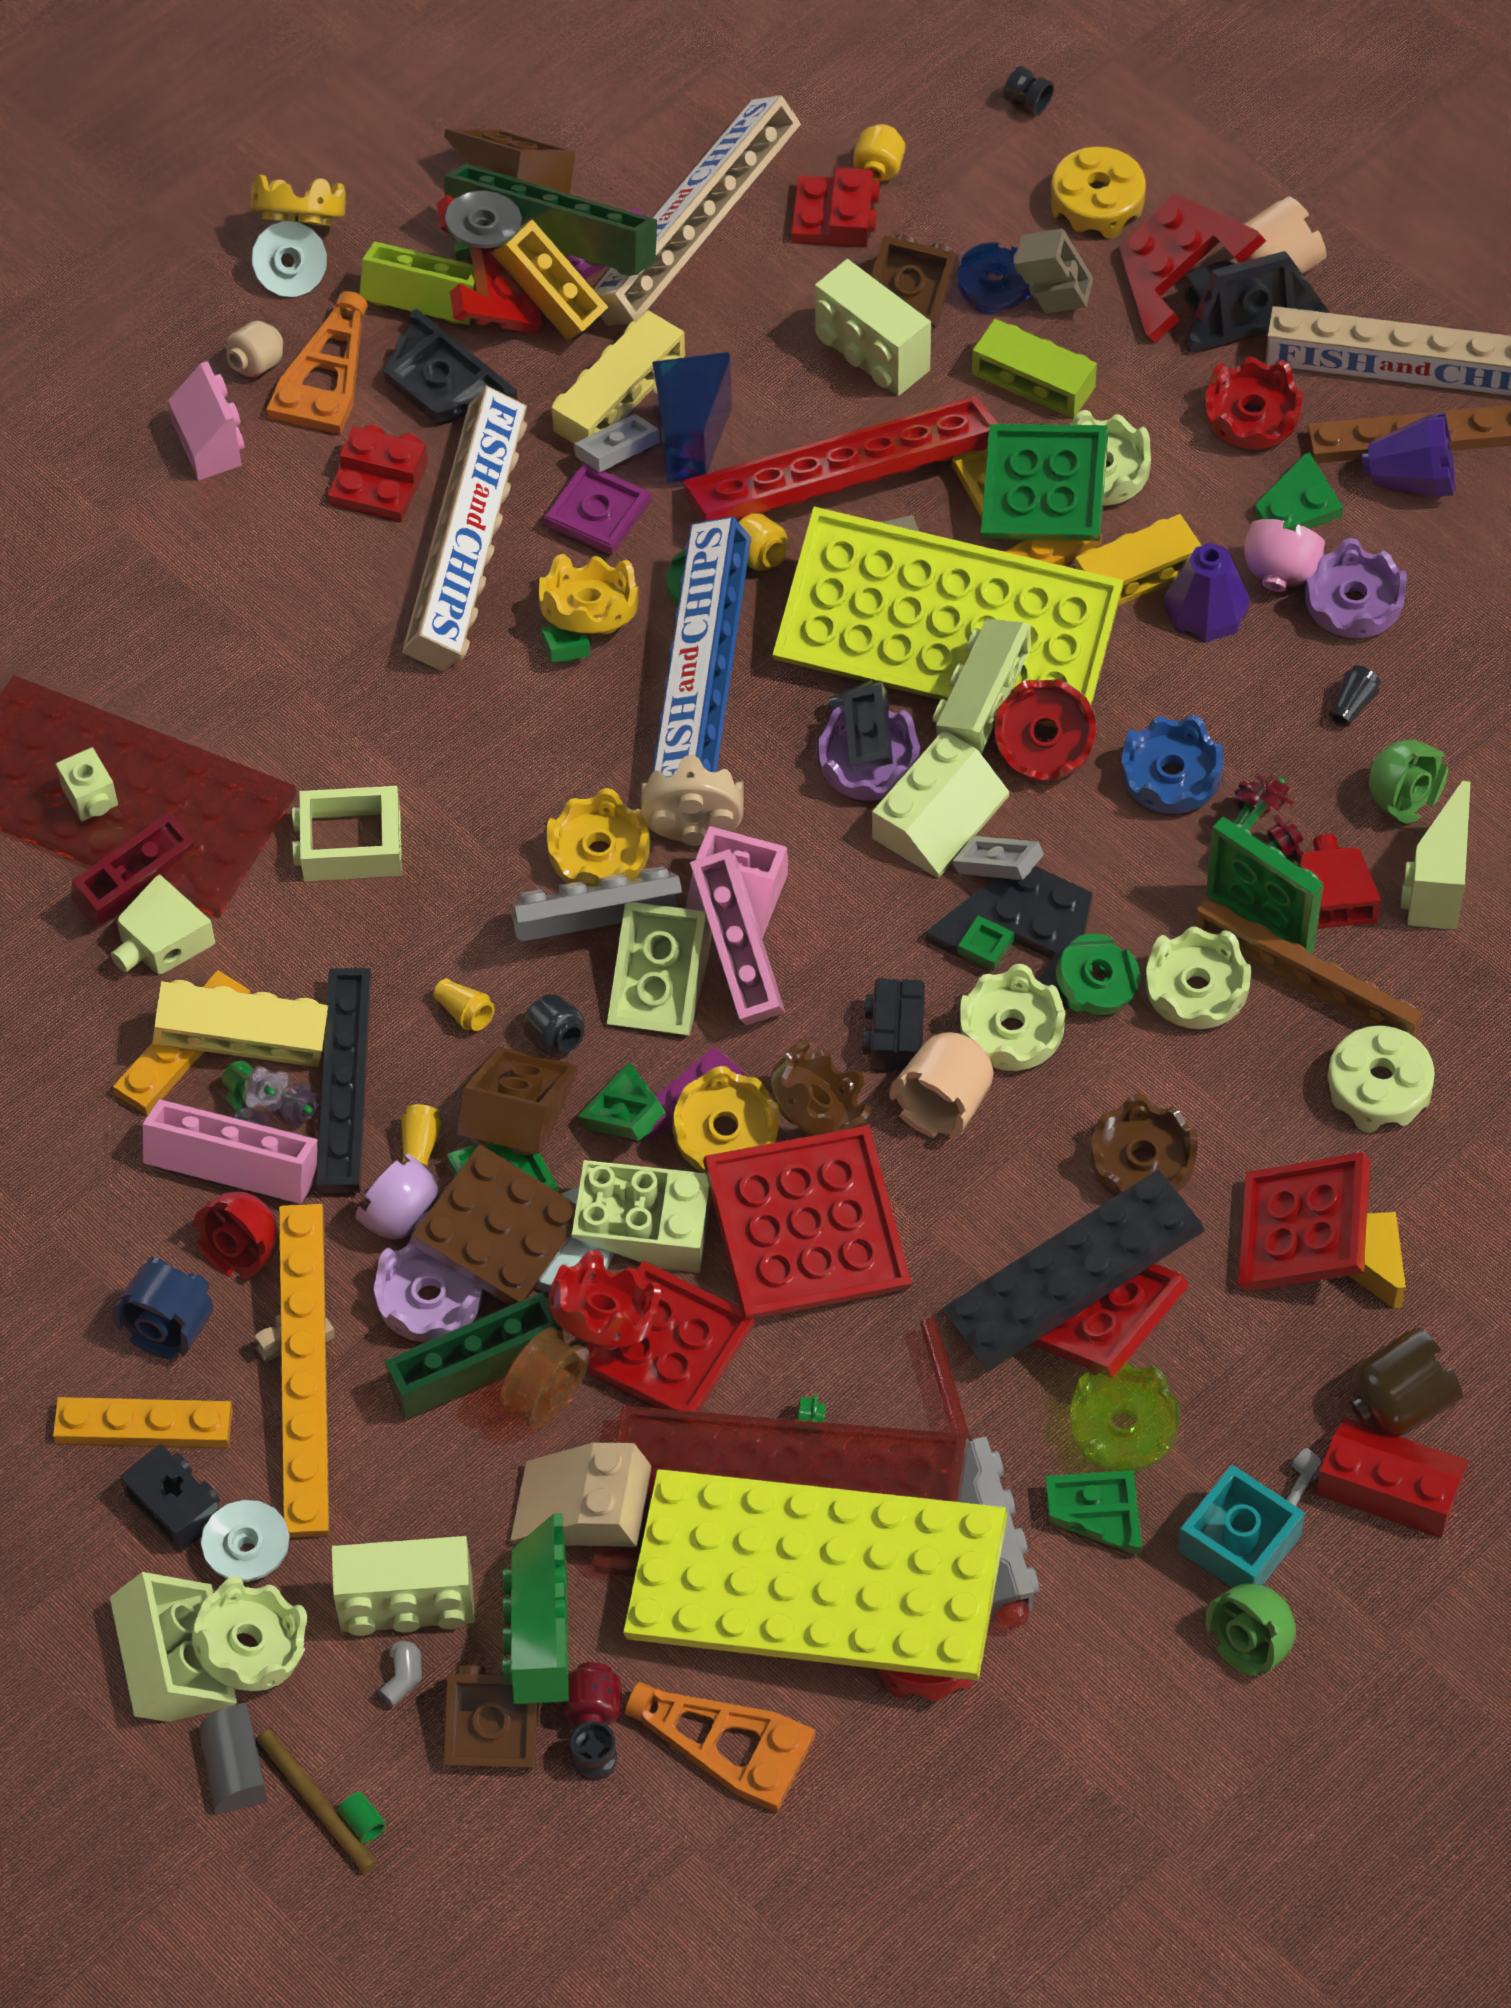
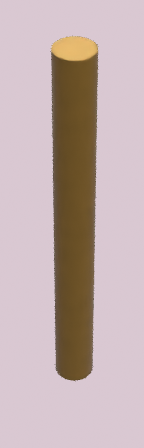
[257,1729,378,1874]

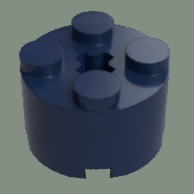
[112,1257,213,1359]

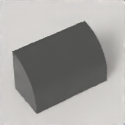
[198,1703,268,1815]

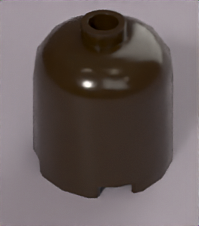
[1350,1327,1463,1435]

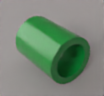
[337,1791,387,1844]

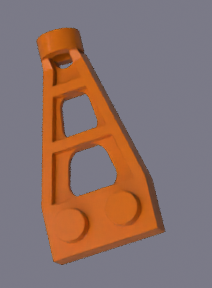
[267,291,368,435]
[625,1681,816,1813]

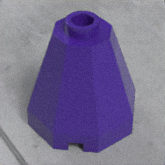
[1362,412,1455,497]
[1163,543,1250,642]

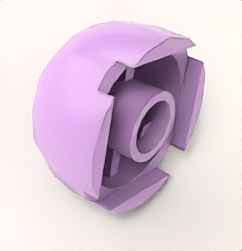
[355,1154,438,1240]

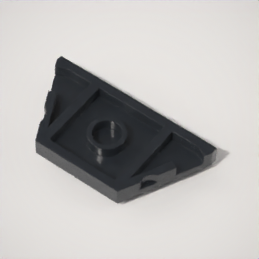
[1185,251,1329,352]
[384,308,518,423]

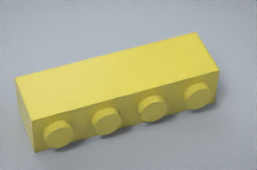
[551,310,685,443]
[152,980,328,1067]

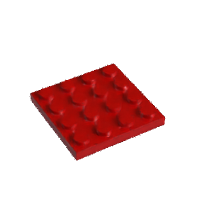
[703,1125,912,1320]

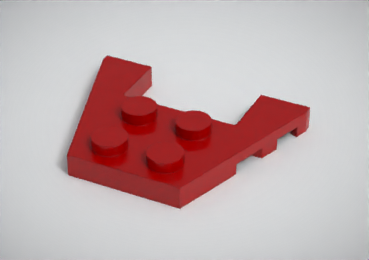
[1119,194,1266,343]
[437,195,543,334]

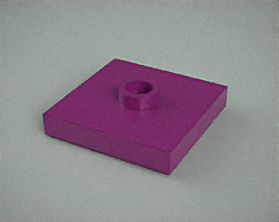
[544,463,652,556]

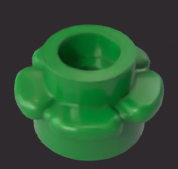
[796,1393,826,1436]

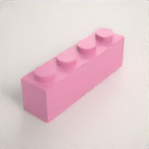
[690,849,786,1026]
[143,1099,317,1204]

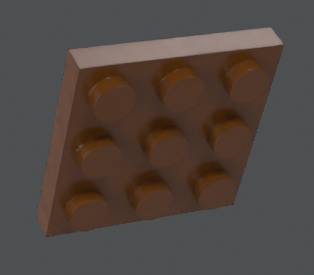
[410,1144,577,1306]

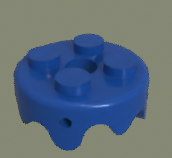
[1121,714,1224,814]

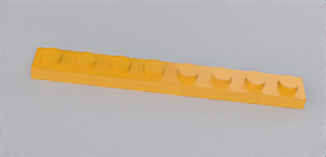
[279,1204,329,1538]

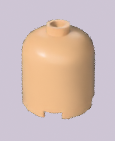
[1229,196,1327,274]
[889,1032,994,1139]

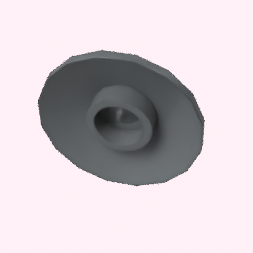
[445,191,522,248]

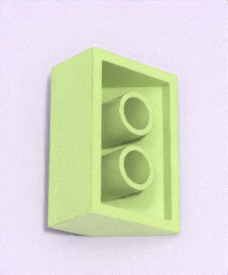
[932,619,1031,754]
[872,730,1009,879]
[110,1572,237,1722]

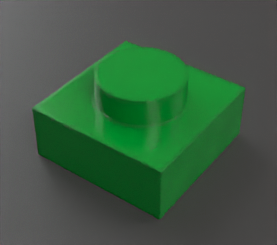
[541,625,590,663]
[958,915,1014,971]

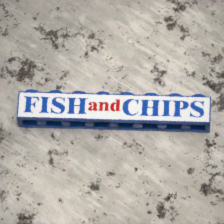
[653,516,751,778]

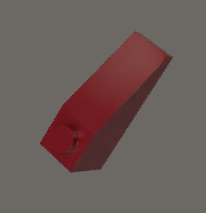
[71,811,195,929]

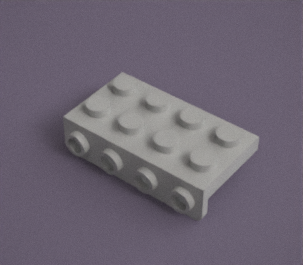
[509,866,682,941]

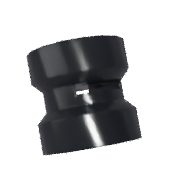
[1003,66,1055,116]
[570,1721,617,1781]

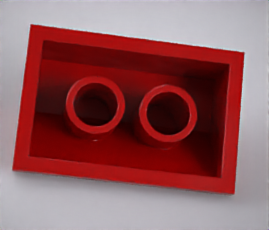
[1316,1418,1470,1538]

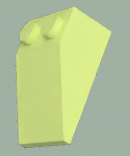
[1401,781,1471,930]
[607,902,712,1036]

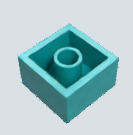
[1178,1464,1305,1588]

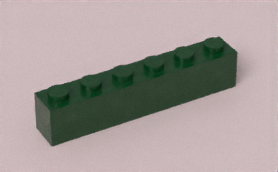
[444,164,657,276]

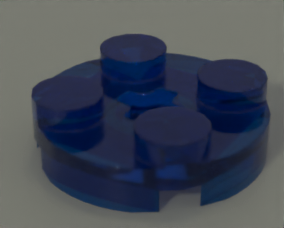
[957,242,1031,315]

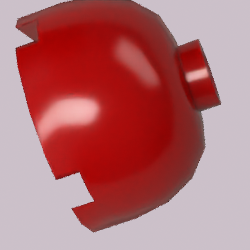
[192,1192,279,1279]

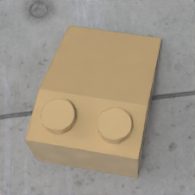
[511,1443,652,1547]

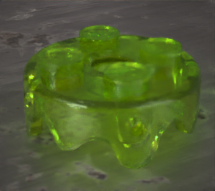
[1070,1363,1180,1471]

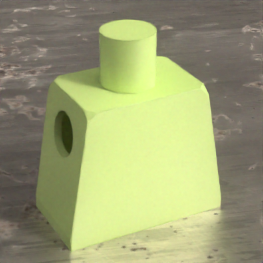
[111,874,215,974]

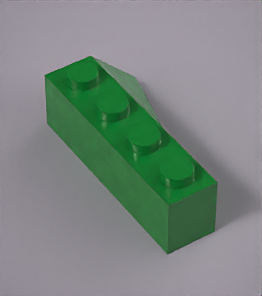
[503,1513,569,1704]

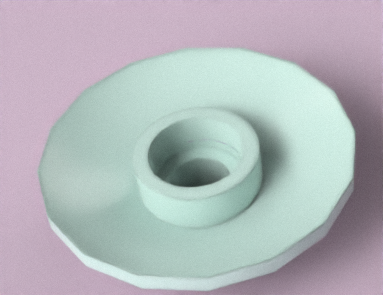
[252,221,327,297]
[201,1500,290,1582]

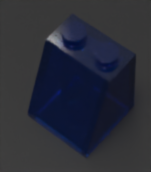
[652,352,732,483]

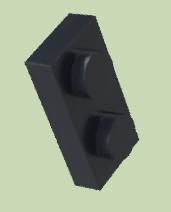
[843,685,893,772]

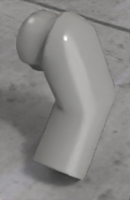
[378,1641,422,1708]

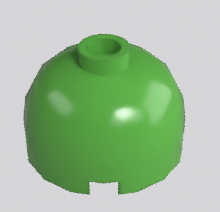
[1369,739,1448,824]
[1206,1584,1296,1676]

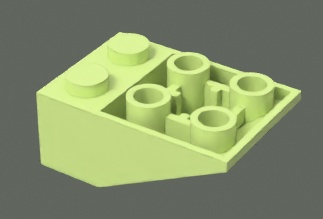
[572,1160,711,1273]

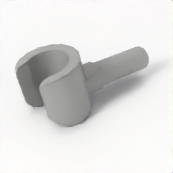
[1287,1448,1321,1506]

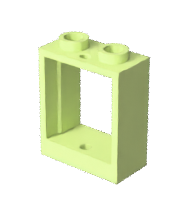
[292,786,402,881]

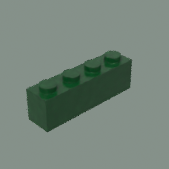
[384,1292,564,1419]

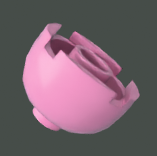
[1244,519,1325,592]

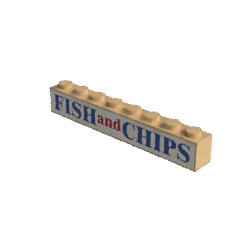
[593,95,801,326]
[1265,306,1511,396]
[402,385,527,672]

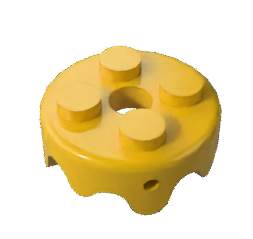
[1051,147,1146,239]
[250,174,346,226]
[539,554,639,634]
[547,788,650,887]
[673,1066,780,1173]

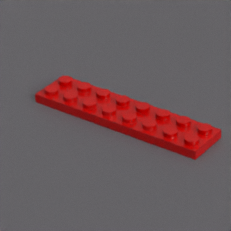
[683,396,998,521]

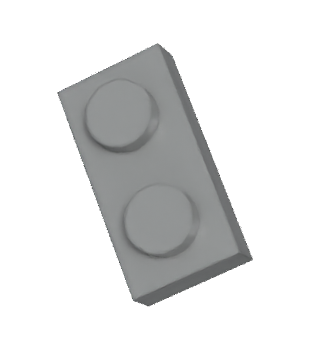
[574,414,660,472]
[953,836,1044,880]

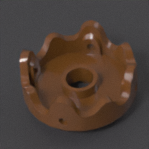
[770,1039,871,1136]
[1090,1094,1198,1196]

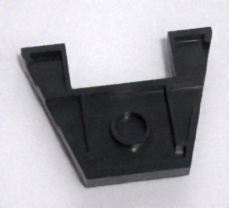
[926,866,1093,1009]

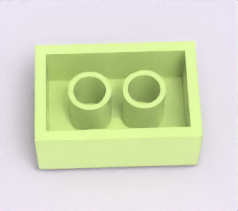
[815,259,931,396]
[332,1536,475,1636]

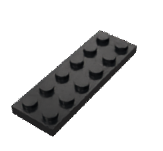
[942,1169,1205,1371]

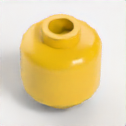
[853,124,905,181]
[738,513,788,571]

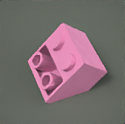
[168,361,245,480]
[685,826,788,939]

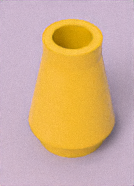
[433,978,495,1031]
[401,1104,443,1168]

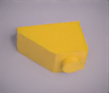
[1349,1212,1406,1309]

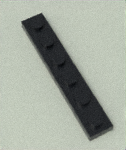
[317,968,372,1193]

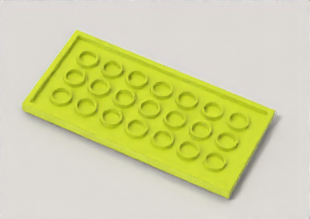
[773,507,1124,728]
[623,1469,1008,1681]

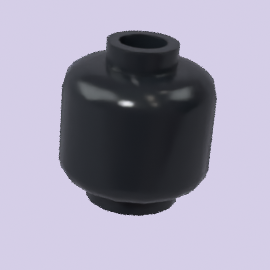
[523,994,585,1056]

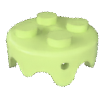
[1071,410,1151,505]
[1146,927,1251,1029]
[960,964,1065,1071]
[1327,1026,1435,1133]
[192,1576,307,1692]

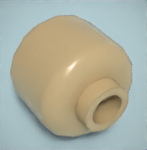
[226,321,283,378]

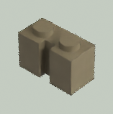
[1014,228,1093,314]

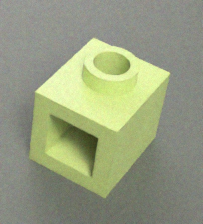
[56,747,118,822]

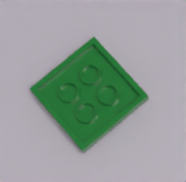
[981,424,1109,541]
[1206,817,1323,954]

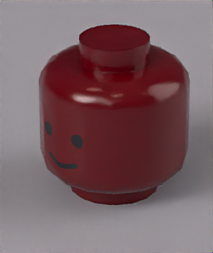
[561,1662,622,1728]

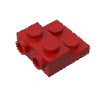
[792,168,880,248]
[327,424,428,522]

